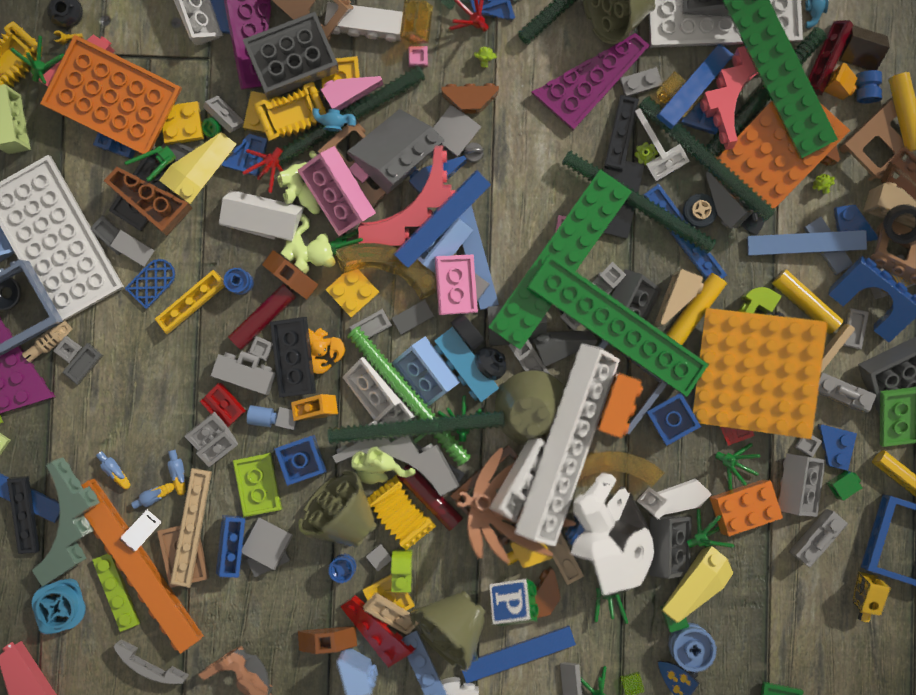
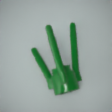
[124,145,176,181]
[330,229,374,259]
[594,583,628,624]

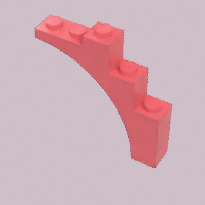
[700,46,758,150]
[358,146,455,246]

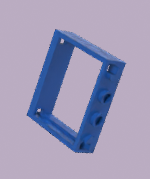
[861,494,916,586]

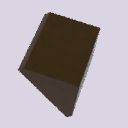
[840,25,890,71]

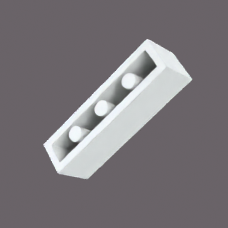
[324,2,404,42]

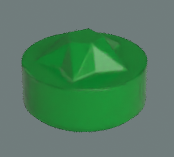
[202,117,221,137]

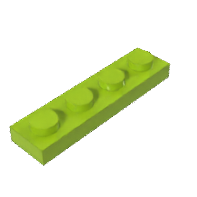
[92,553,140,632]

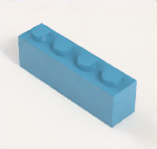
[434,327,499,402]

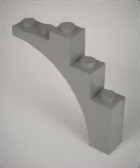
[332,420,459,496]

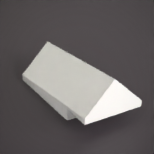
[174,0,223,46]
[219,190,304,242]
[343,357,416,435]
[489,439,545,522]

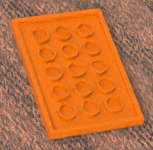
[40,34,182,154]
[710,101,850,217]

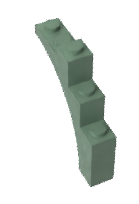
[32,457,100,587]

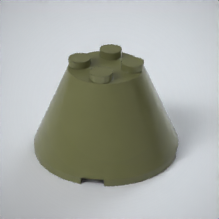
[583,0,655,44]
[495,370,565,445]
[299,470,376,548]
[410,591,485,671]

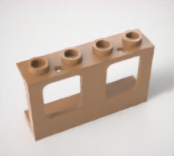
[272,0,354,42]
[838,97,904,181]
[318,123,403,208]
[869,220,916,284]

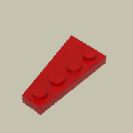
[340,595,415,668]

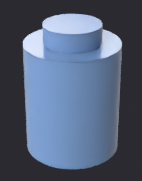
[247,405,277,428]

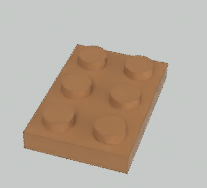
[157,525,209,588]

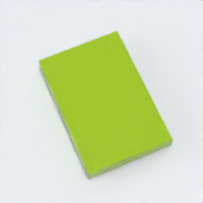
[233,453,282,517]

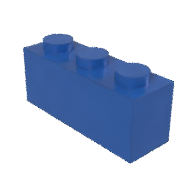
[216,515,245,578]

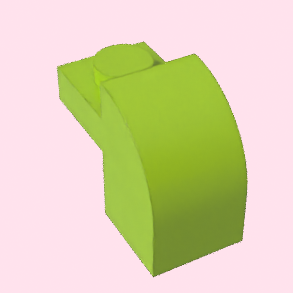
[739,287,782,314]
[391,549,413,592]

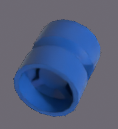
[856,70,882,104]
[224,268,254,295]
[329,553,357,583]

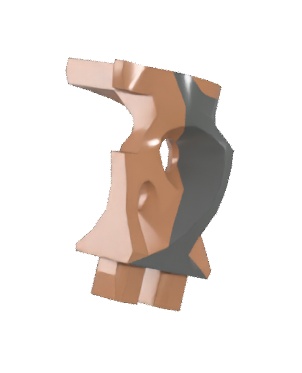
[199,646,273,695]

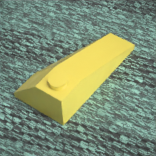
[159,132,237,204]
[662,546,733,623]

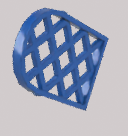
[125,259,175,309]

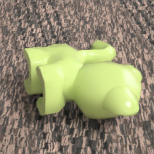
[277,150,321,214]
[281,214,335,274]
[352,446,416,484]

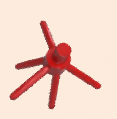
[449,0,489,32]
[242,147,284,193]

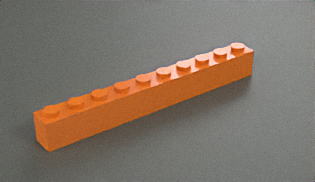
[81,479,204,654]

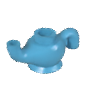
[805,0,829,29]
[312,108,356,132]

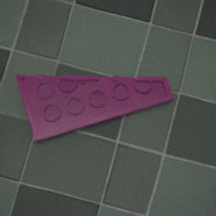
[224,0,271,90]
[531,33,650,131]
[0,317,56,414]

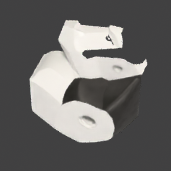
[570,473,654,600]

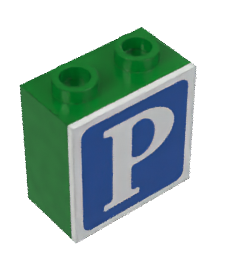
[490,579,539,626]

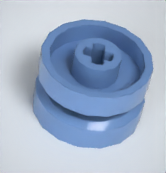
[668,623,717,672]

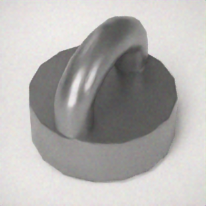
[464,143,483,163]

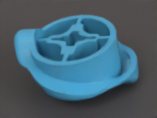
[32,579,86,634]

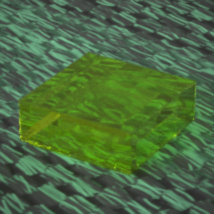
[620,671,645,695]

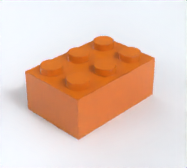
[596,373,643,438]
[709,480,783,536]

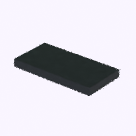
[108,149,174,232]
[602,160,644,239]
[270,317,316,398]

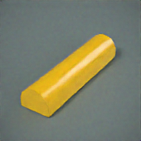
[888,72,916,152]
[772,269,843,334]
[155,270,225,334]
[666,273,727,345]
[871,450,916,497]

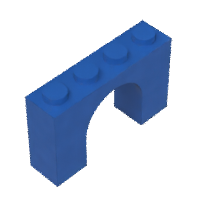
[828,256,916,342]

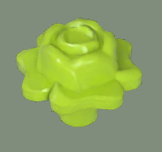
[474,47,497,67]
[635,142,658,166]
[812,174,835,194]

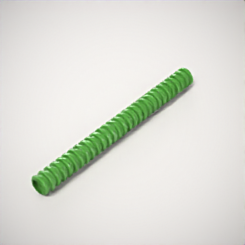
[347,326,471,466]

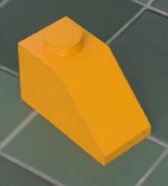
[824,63,857,100]
[291,394,338,421]

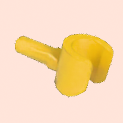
[53,31,83,45]

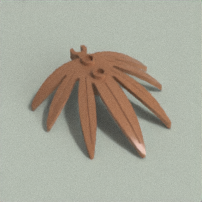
[456,448,576,564]

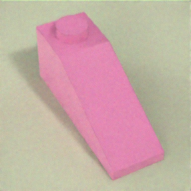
[321,76,384,110]

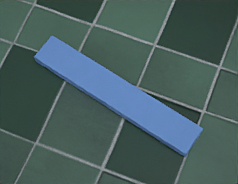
[459,205,499,310]
[747,230,867,256]

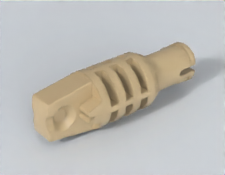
[22,321,72,363]

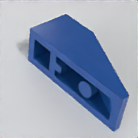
[409,156,467,194]

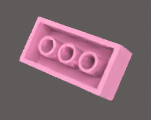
[298,146,376,236]

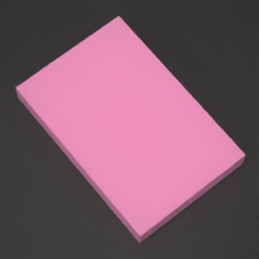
[435,255,478,315]

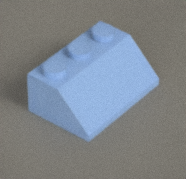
[417,207,473,274]
[392,336,460,407]
[337,648,378,695]

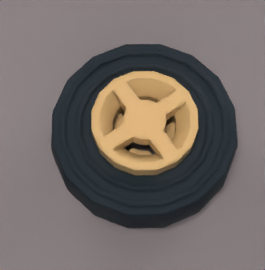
[683,193,717,228]

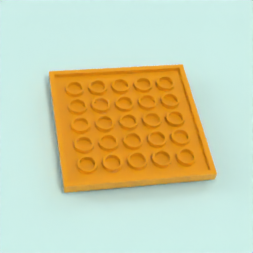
[693,308,828,439]

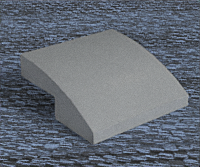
[433,105,481,157]
[185,412,238,467]

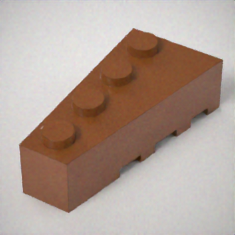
[103,167,193,236]

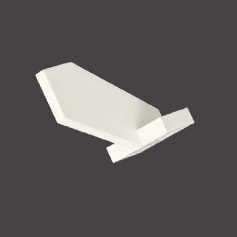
[635,108,690,181]
[637,479,712,519]

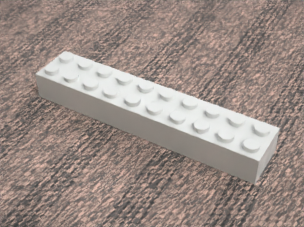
[515,344,620,546]

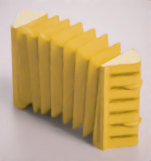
[0,21,43,87]
[253,82,326,141]
[367,475,436,550]

